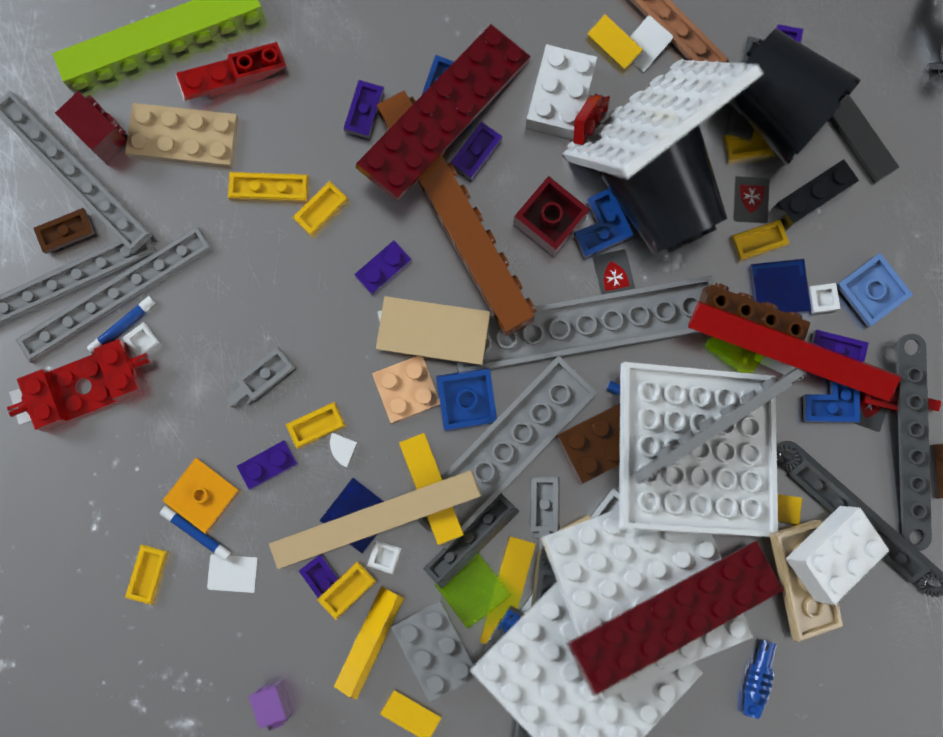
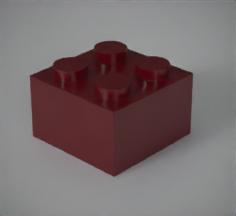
[55,91,127,165]
[513,176,590,256]

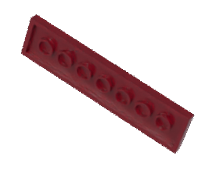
[355,24,531,202]
[566,541,783,696]

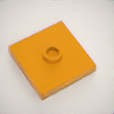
[162,458,240,534]

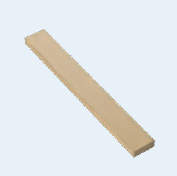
[269,470,482,569]

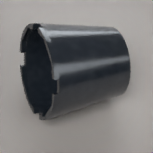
[729,28,861,165]
[599,125,727,254]

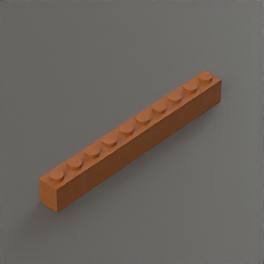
[377,90,536,337]

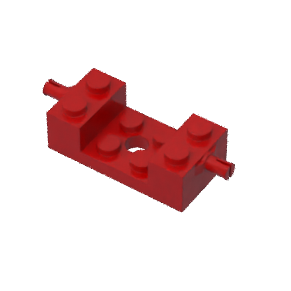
[7,339,150,432]

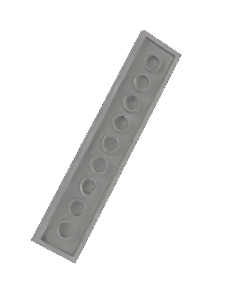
[457,275,714,372]

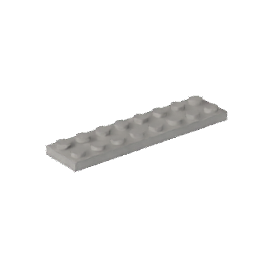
[416,355,597,550]

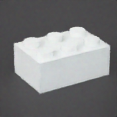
[525,44,597,140]
[786,506,889,605]

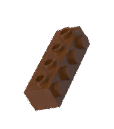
[699,283,811,340]

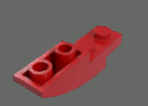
[176,42,286,101]

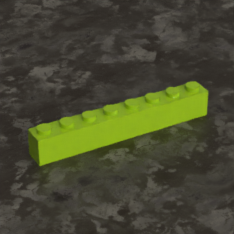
[52,0,265,90]

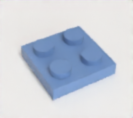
[837,253,913,328]

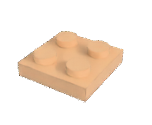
[372,356,440,424]

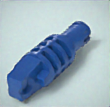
[744,640,778,719]

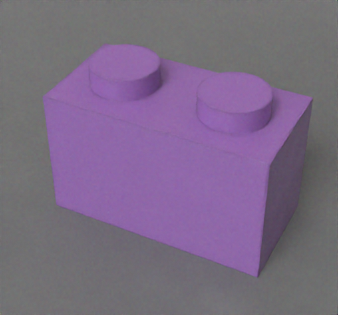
[248,680,293,731]

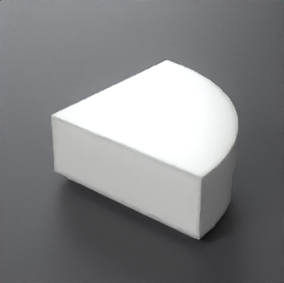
[330,433,357,468]

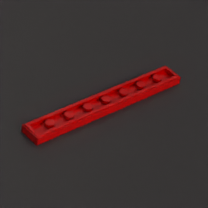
[688,301,901,402]

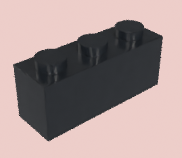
[771,159,859,230]

